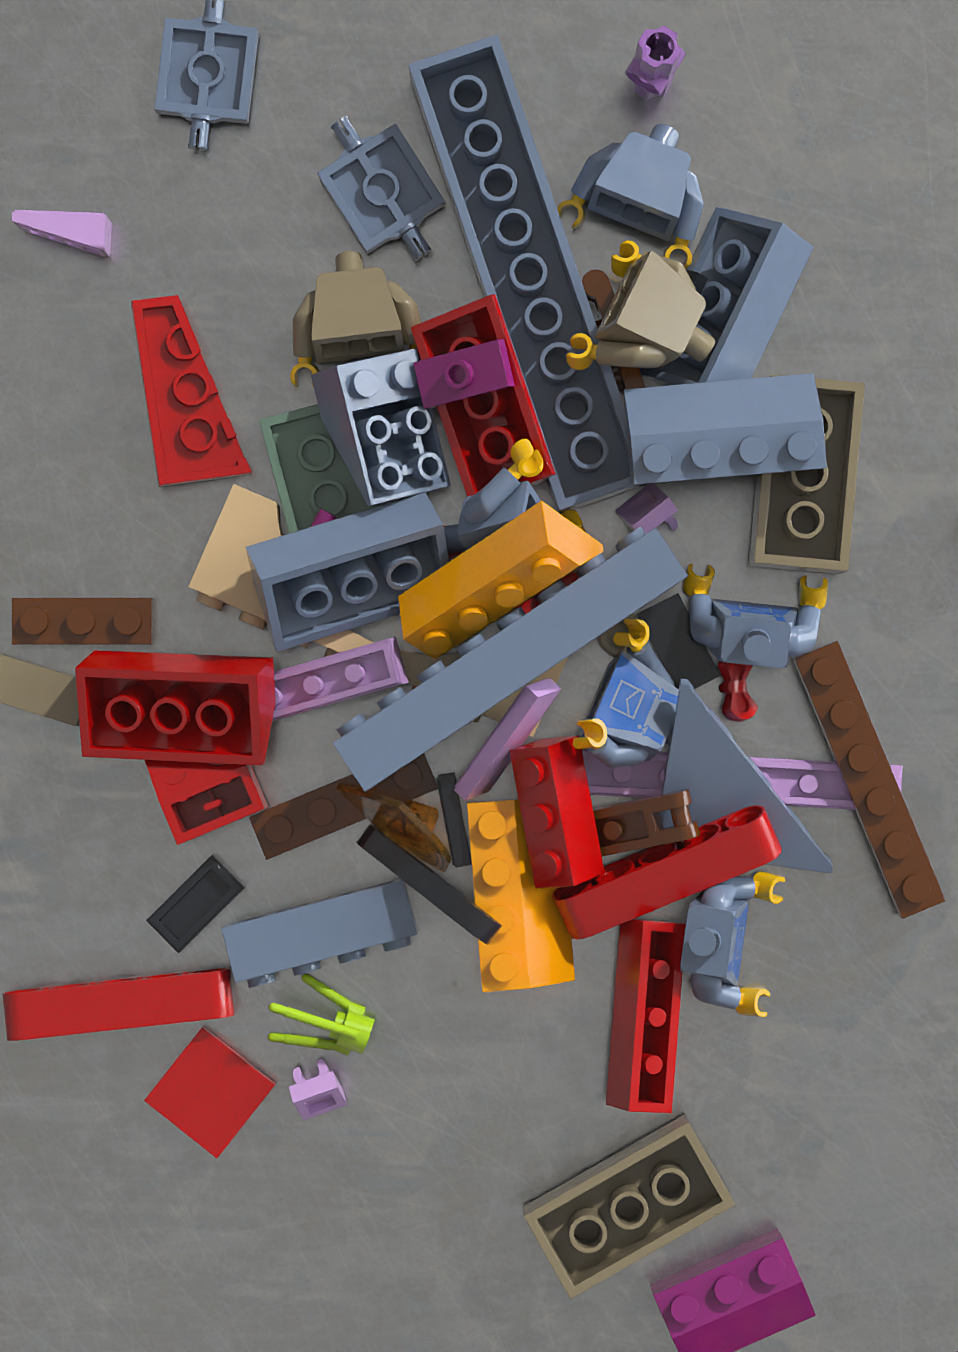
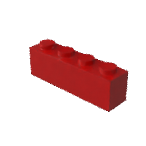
[606,919,686,1113]

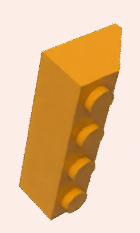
[398,501,604,659]
[467,798,575,992]

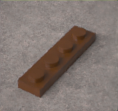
[249,753,438,860]

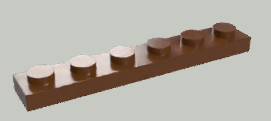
[793,641,946,919]

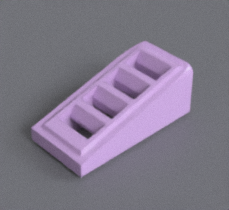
[12,210,112,257]

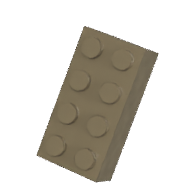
[749,374,865,574]
[523,1114,735,1299]

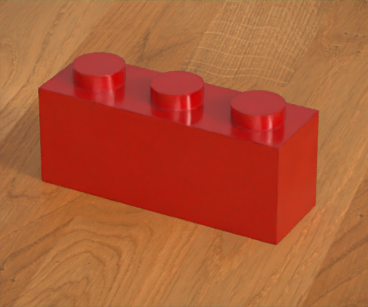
[509,735,605,889]

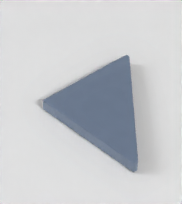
[660,678,833,873]

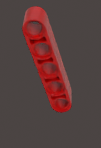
[552,805,782,940]
[2,968,235,1041]

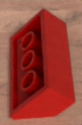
[410,294,556,497]
[75,650,276,766]

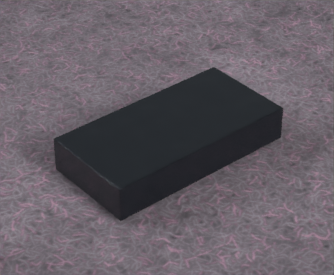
[636,593,721,689]
[436,772,472,868]
[146,854,246,954]

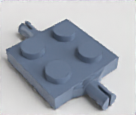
[154,0,259,151]
[317,116,446,260]

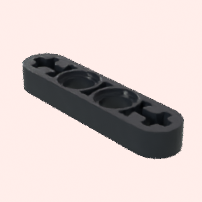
[356,824,502,945]

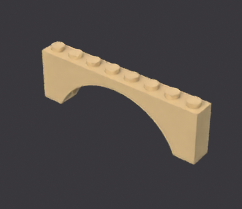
[188,484,568,737]

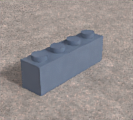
[221,878,419,988]

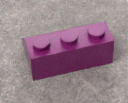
[650,1228,816,1352]

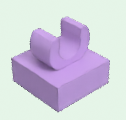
[615,483,678,534]
[289,1059,347,1120]

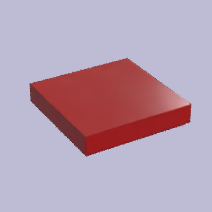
[144,1026,276,1158]

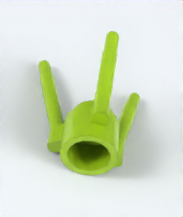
[267,973,375,1056]

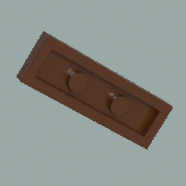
[12,598,154,645]

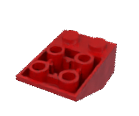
[145,760,269,845]

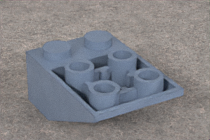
[311,348,451,506]

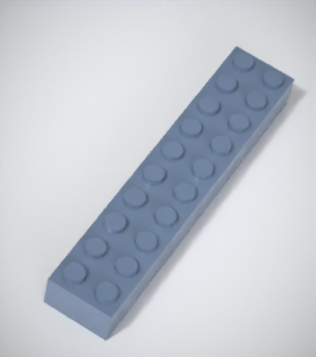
[408,34,647,514]

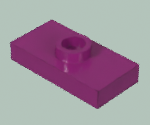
[413,339,515,409]

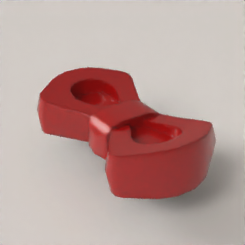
[718,661,758,722]

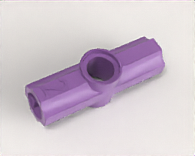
[625,25,686,100]

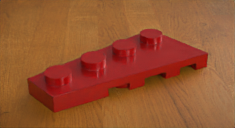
[131,295,252,487]

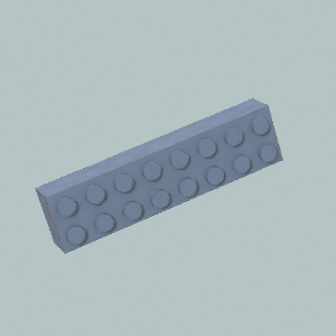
[333,527,688,791]

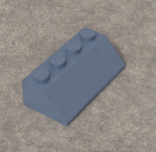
[639,207,814,386]
[624,373,827,484]
[246,492,449,652]

